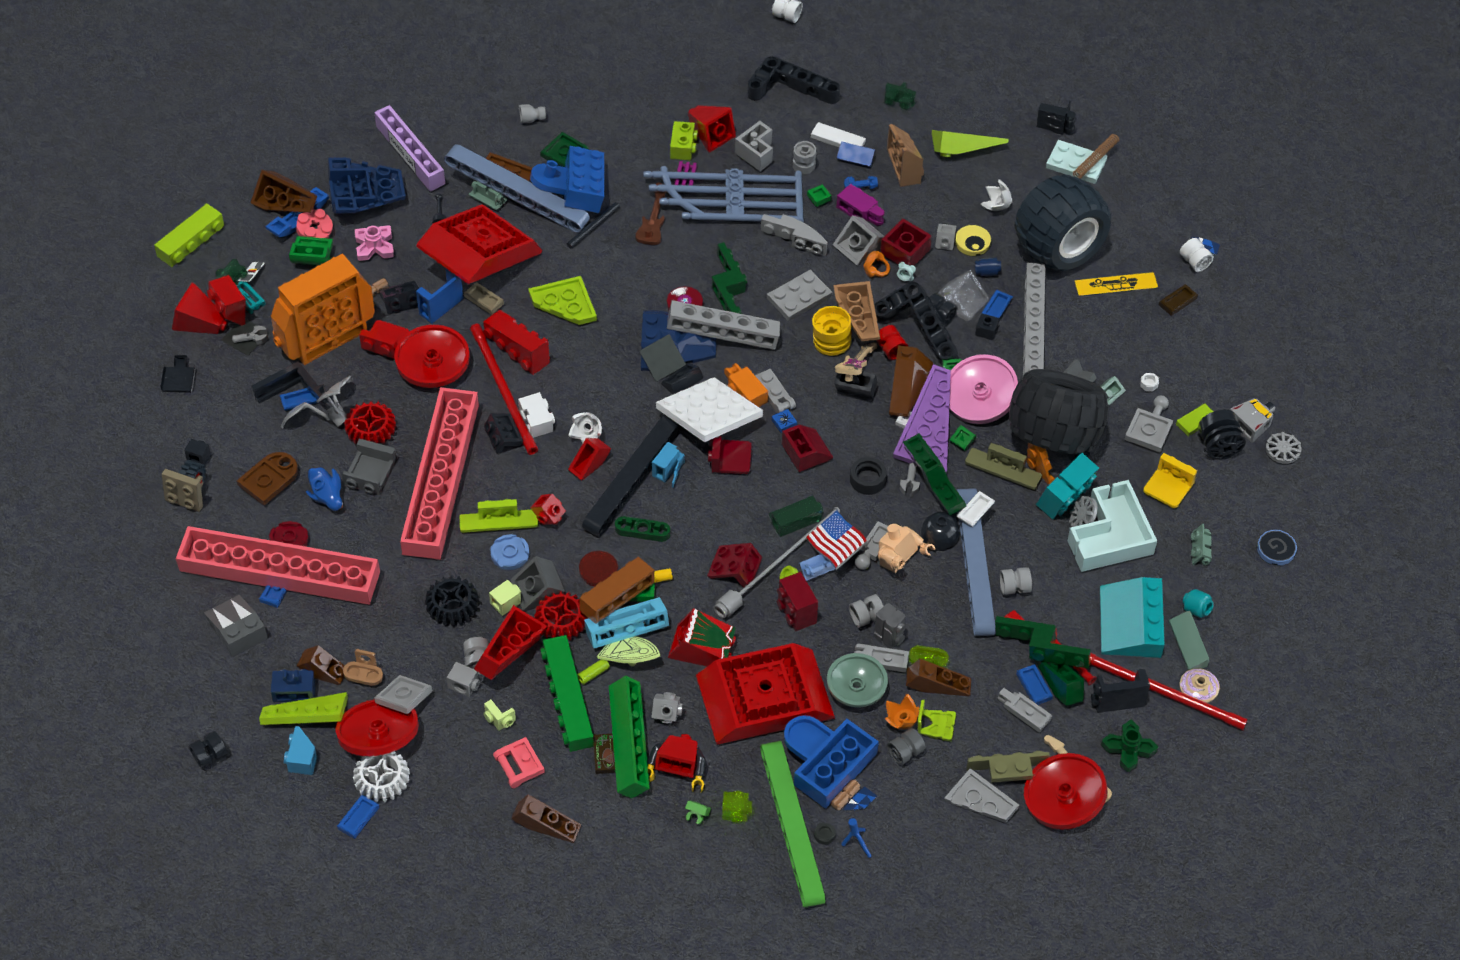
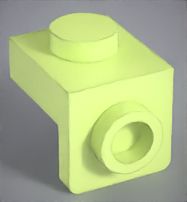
[484,700,516,731]

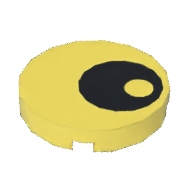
[955,225,991,256]

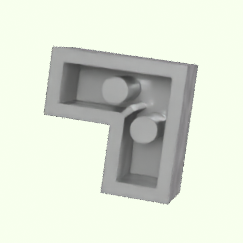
[735,121,773,171]

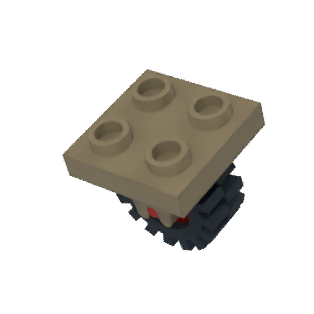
[162,460,206,512]

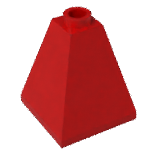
[688,106,736,153]
[172,283,228,334]

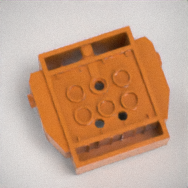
[271,253,375,365]

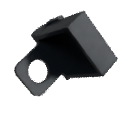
[1036,101,1076,135]

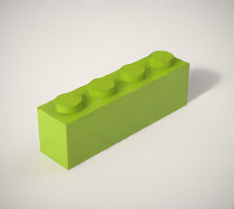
[154,204,224,267]

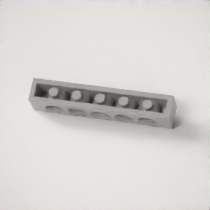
[667,300,780,350]

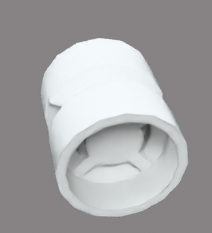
[772,0,802,23]
[1180,238,1214,272]

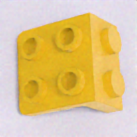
[1143,453,1197,508]

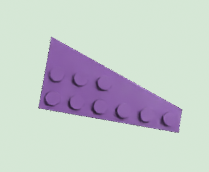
[893,364,951,474]

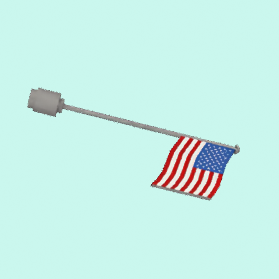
[713,507,867,618]

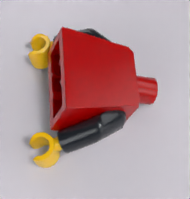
[647,734,706,793]

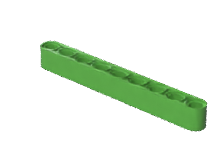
[760,741,825,908]

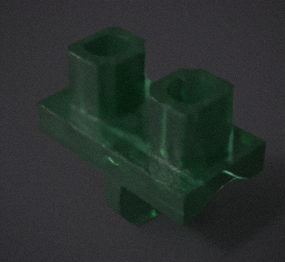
[884,82,916,110]
[215,259,248,286]

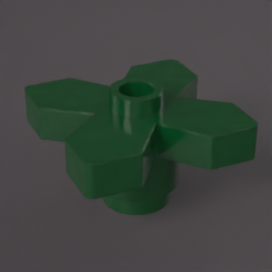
[1101,720,1158,772]

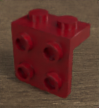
[708,435,751,474]

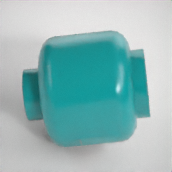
[1183,589,1214,618]

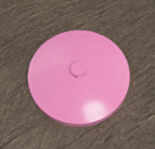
[949,355,1018,424]

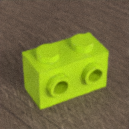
[670,121,698,160]

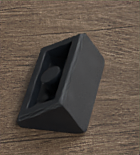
[661,363,703,395]

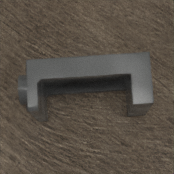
[342,439,397,495]

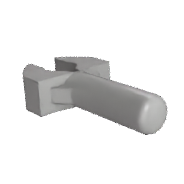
[232,326,268,345]
[900,463,920,496]

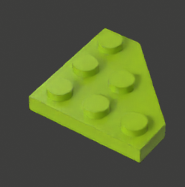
[528,276,597,325]

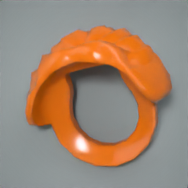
[863,251,890,277]

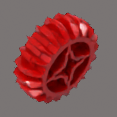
[344,401,396,445]
[534,591,588,640]

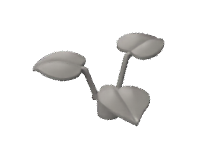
[281,376,352,429]

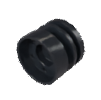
[1198,409,1246,459]

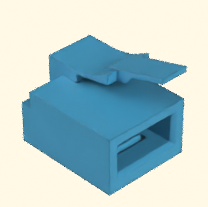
[652,442,685,488]

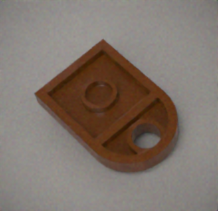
[237,452,298,506]

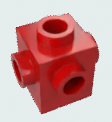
[530,494,566,525]

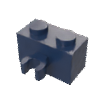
[271,669,315,702]

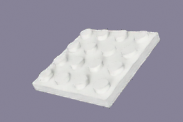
[656,377,763,442]

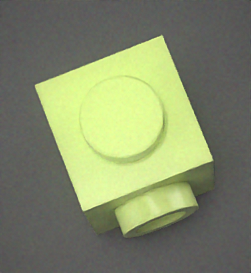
[489,580,521,616]

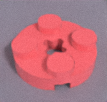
[296,209,333,238]

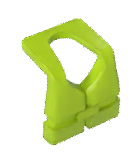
[918,700,956,741]

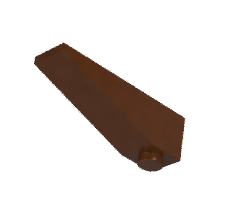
[250,170,317,213]
[889,346,934,417]

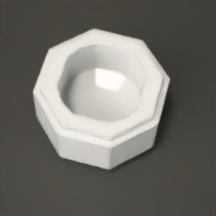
[1140,373,1159,391]

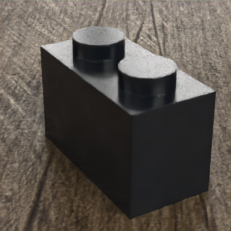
[834,372,878,399]

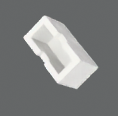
[518,392,555,438]

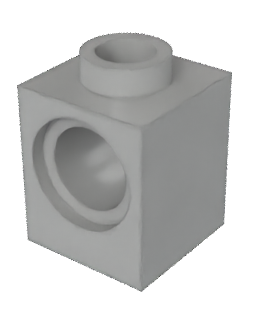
[446,662,480,697]

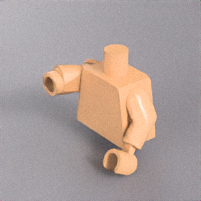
[878,524,935,573]

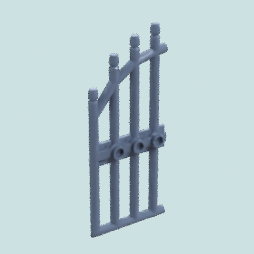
[643,166,804,223]

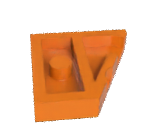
[1027,443,1055,485]

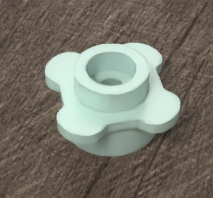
[897,262,916,281]

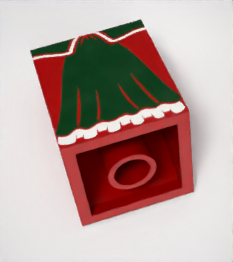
[668,608,736,666]

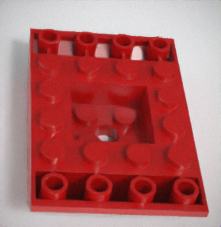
[416,204,542,284]
[696,643,835,745]

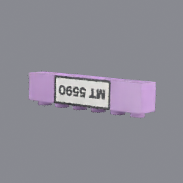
[374,105,445,191]

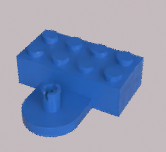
[530,146,604,213]
[784,716,879,809]

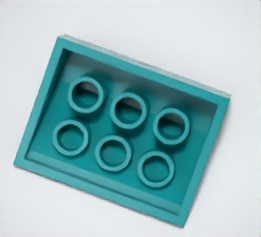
[1100,577,1165,658]

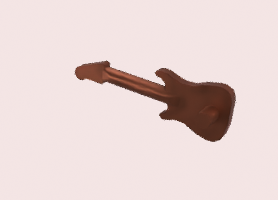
[635,182,665,245]

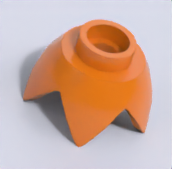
[885,694,919,730]

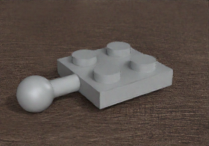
[1124,395,1173,452]

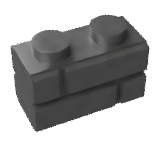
[874,603,906,649]

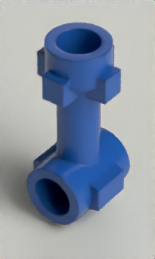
[844,176,878,189]

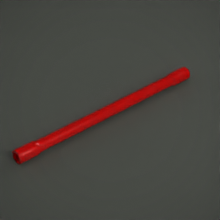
[470,324,538,455]
[1090,652,1248,730]

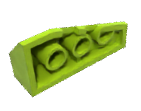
[932,130,1009,157]

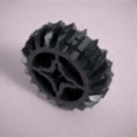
[425,575,479,626]

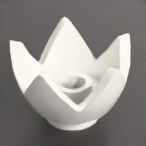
[981,179,1012,211]
[569,412,602,443]

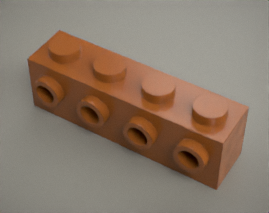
[580,557,655,624]

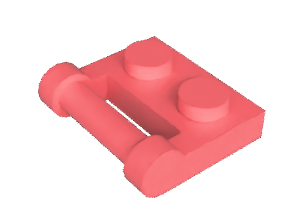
[493,737,544,788]

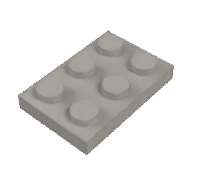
[767,270,832,321]

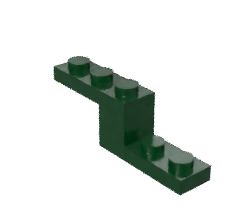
[712,242,747,314]
[903,433,967,515]
[995,616,1090,668]

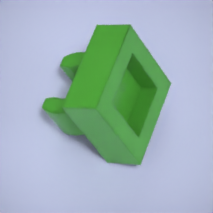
[685,800,711,824]

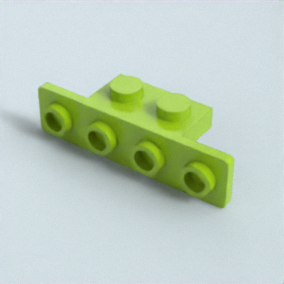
[460,499,538,533]

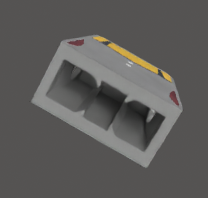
[1230,398,1275,443]

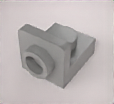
[935,224,956,250]

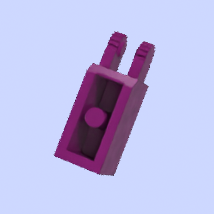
[836,184,884,226]

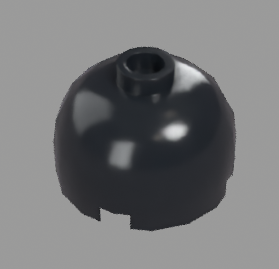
[921,512,959,552]

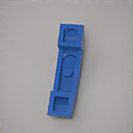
[266,187,329,237]

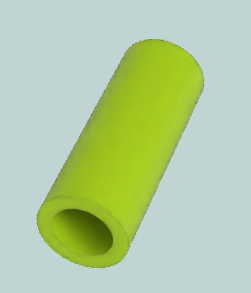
[577,659,610,685]

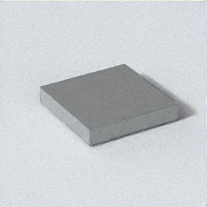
[374,675,432,714]

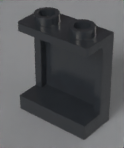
[1091,669,1150,713]

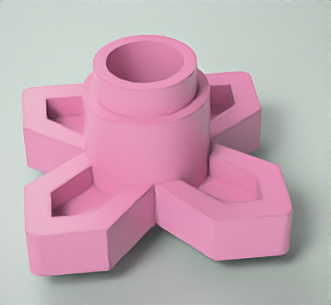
[355,226,394,261]

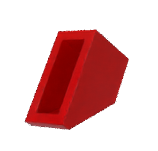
[568,438,611,480]

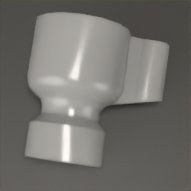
[519,104,546,124]

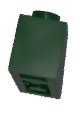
[1035,660,1084,705]

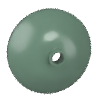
[827,653,888,707]

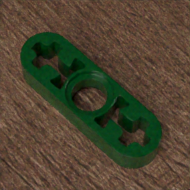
[615,516,670,542]

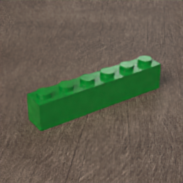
[540,635,594,752]
[609,676,650,798]

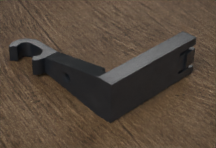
[251,362,333,403]

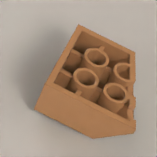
[887,124,924,187]

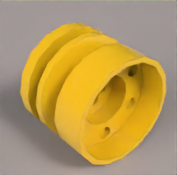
[812,306,852,356]

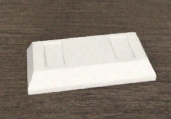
[957,491,995,527]

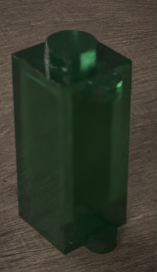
[769,496,823,537]

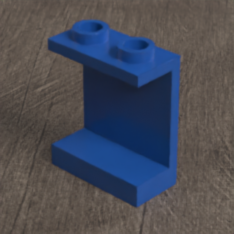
[416,268,463,324]

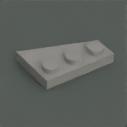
[944,769,1019,823]

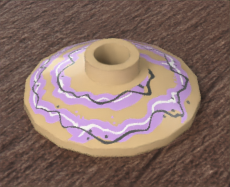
[1179,669,1220,703]

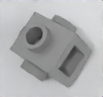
[651,692,683,723]

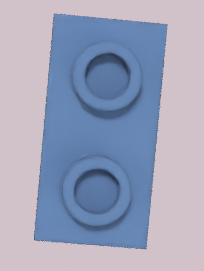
[799,554,841,581]

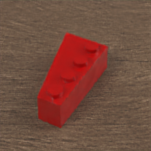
[483,310,550,375]
[474,605,547,680]

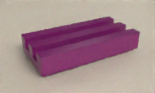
[675,161,697,186]

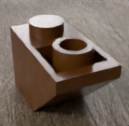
[297,645,345,685]

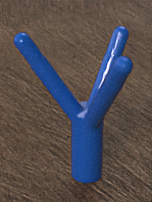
[841,818,871,858]

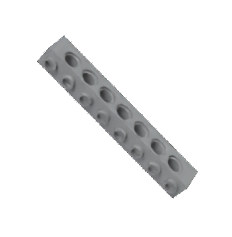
[1023,263,1045,377]

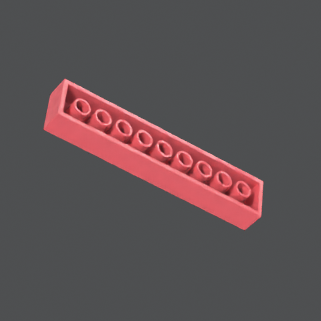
[400,387,479,560]
[176,526,380,605]

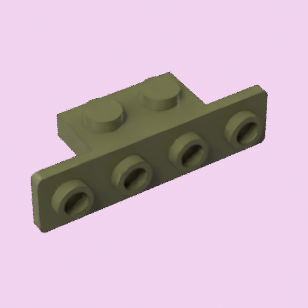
[965,443,1042,490]
[966,751,1050,782]

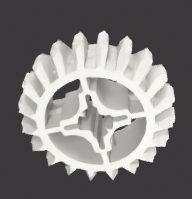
[353,751,410,803]

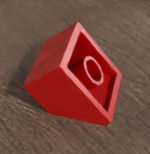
[207,275,246,325]

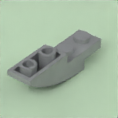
[761,214,827,256]

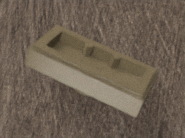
[464,282,504,315]

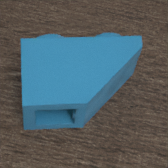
[284,726,317,775]

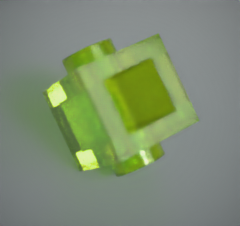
[722,791,752,822]

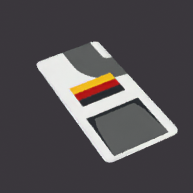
[238,262,265,282]

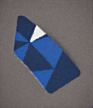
[1191,237,1220,254]
[844,787,877,810]

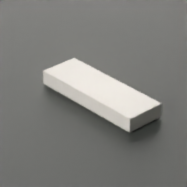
[811,122,866,148]

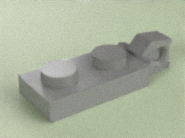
[998,688,1052,733]

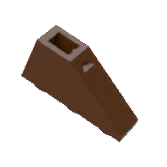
[906,659,971,696]
[511,794,581,843]

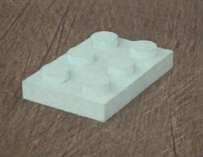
[1046,140,1107,184]

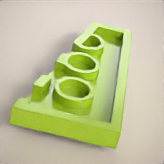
[259,692,348,725]

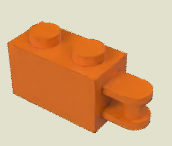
[724,363,768,407]

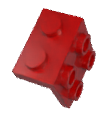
[359,320,409,359]

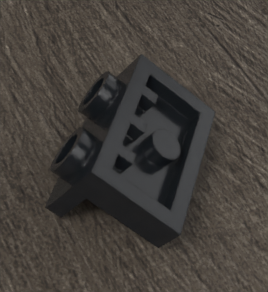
[379,281,419,314]
[484,413,523,453]

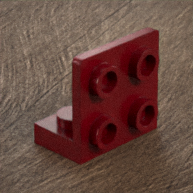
[707,543,762,588]

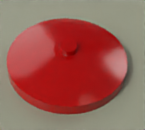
[394,325,470,388]
[336,699,419,756]
[1024,753,1108,829]

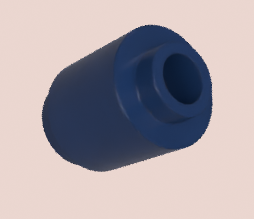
[975,257,1001,277]

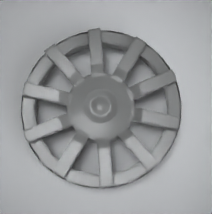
[1265,432,1302,464]
[1069,496,1097,527]

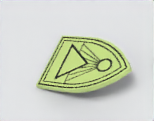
[597,635,660,667]

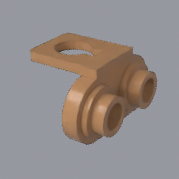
[343,649,383,686]

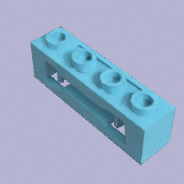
[584,597,669,648]

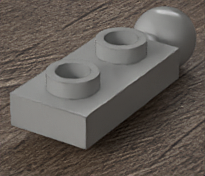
[855,521,888,570]

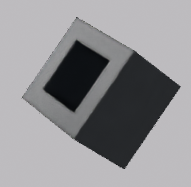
[975,313,999,341]
[184,439,211,466]

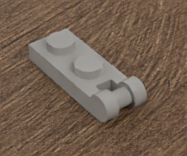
[755,369,796,413]

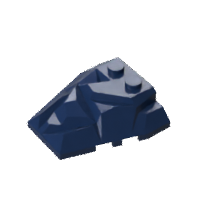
[328,158,405,213]
[641,310,716,371]

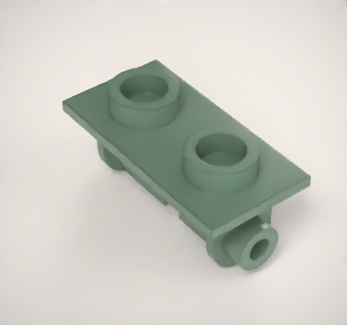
[469,181,508,211]
[1191,523,1212,565]

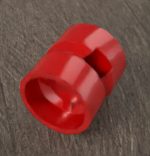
[876,325,908,360]

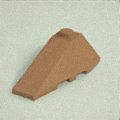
[834,281,880,341]

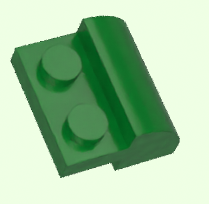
[289,236,333,266]

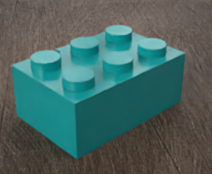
[1036,453,1099,520]

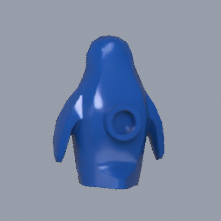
[306,468,343,511]

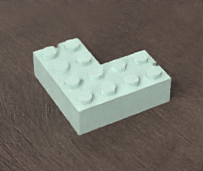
[1067,480,1157,572]

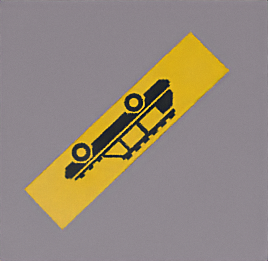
[1074,272,1158,296]

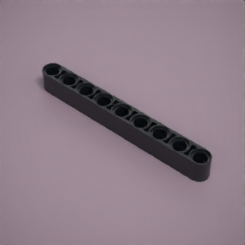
[582,414,683,537]

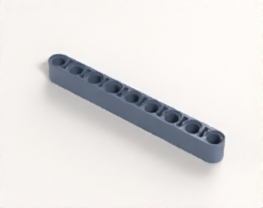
[444,144,590,233]
[956,488,995,636]

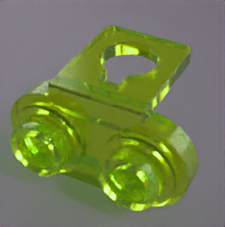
[909,646,949,667]

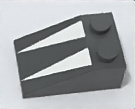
[204,595,268,657]

